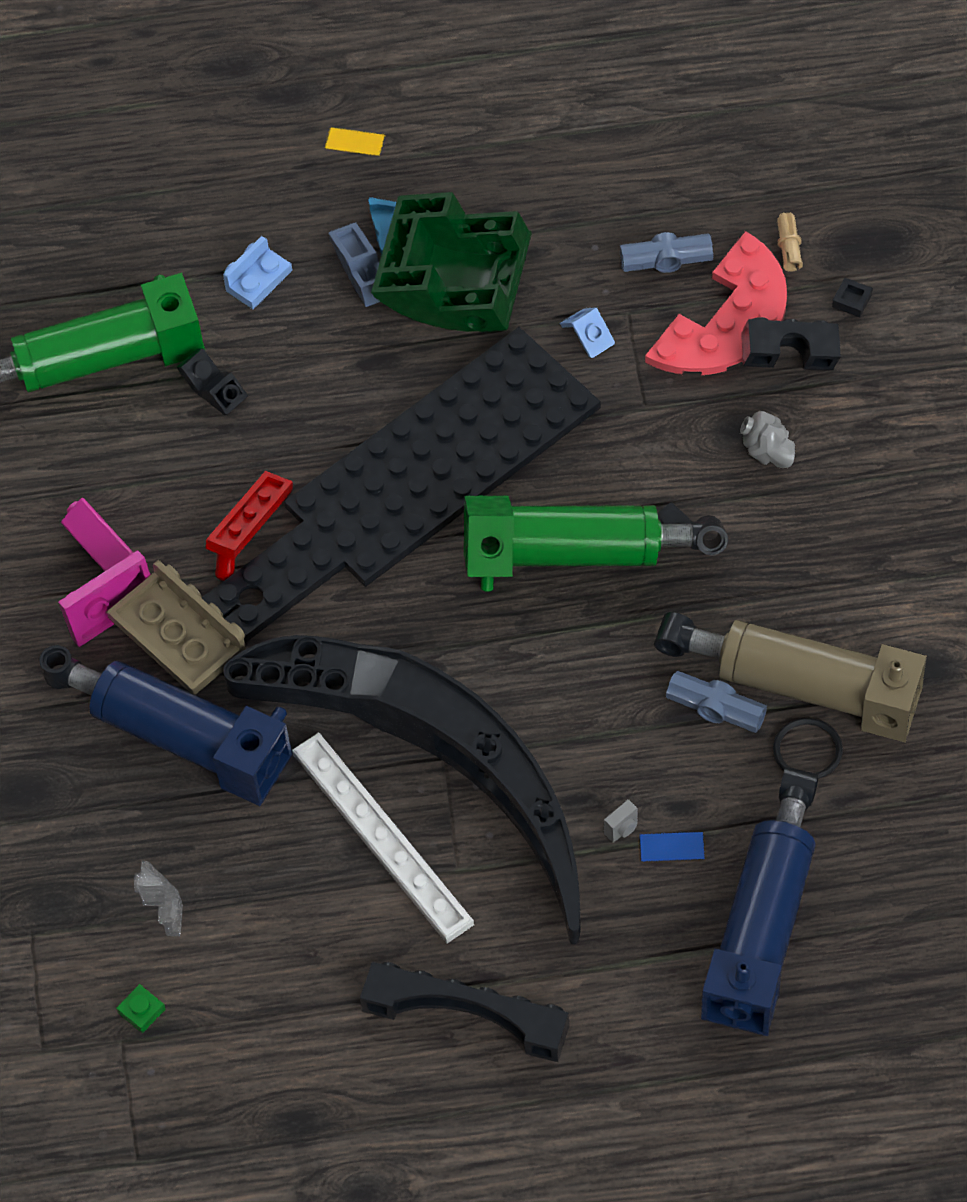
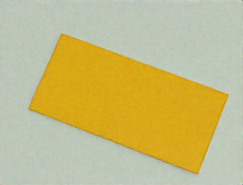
[325,128,385,156]

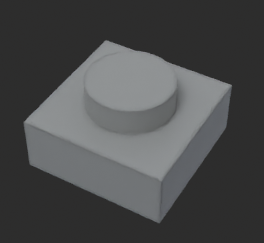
[604,799,638,843]

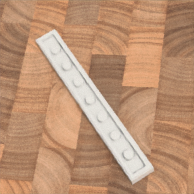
[292,732,474,944]

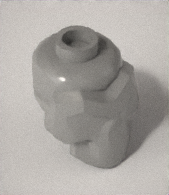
[740,411,795,468]

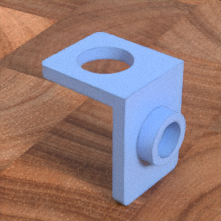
[560,308,615,358]

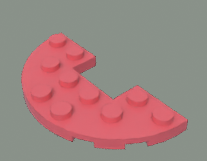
[645,231,787,375]

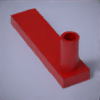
[205,471,293,581]

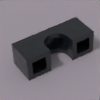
[741,317,841,371]

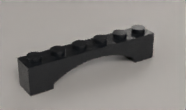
[360,962,569,1063]

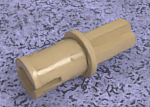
[777,213,803,271]

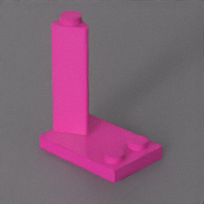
[58,498,150,647]

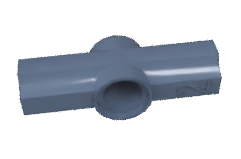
[620,233,713,273]
[666,671,767,733]

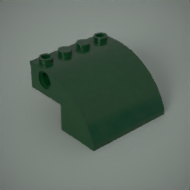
[371,192,532,332]

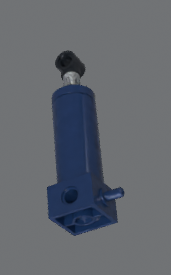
[39,645,292,806]
[701,766,819,1036]

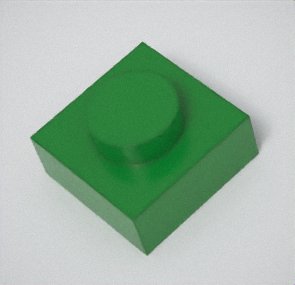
[116,984,166,1034]

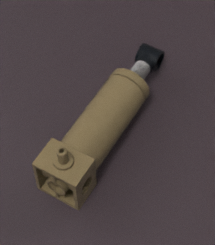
[654,612,927,743]

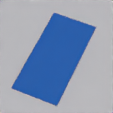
[640,832,704,861]

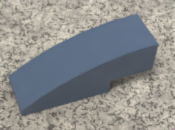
[328,222,380,307]

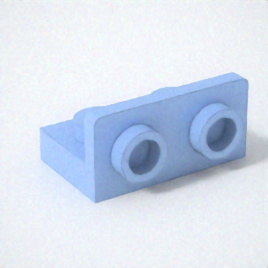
[223,236,292,309]

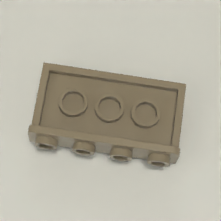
[107,560,246,695]

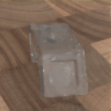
[134,861,183,936]

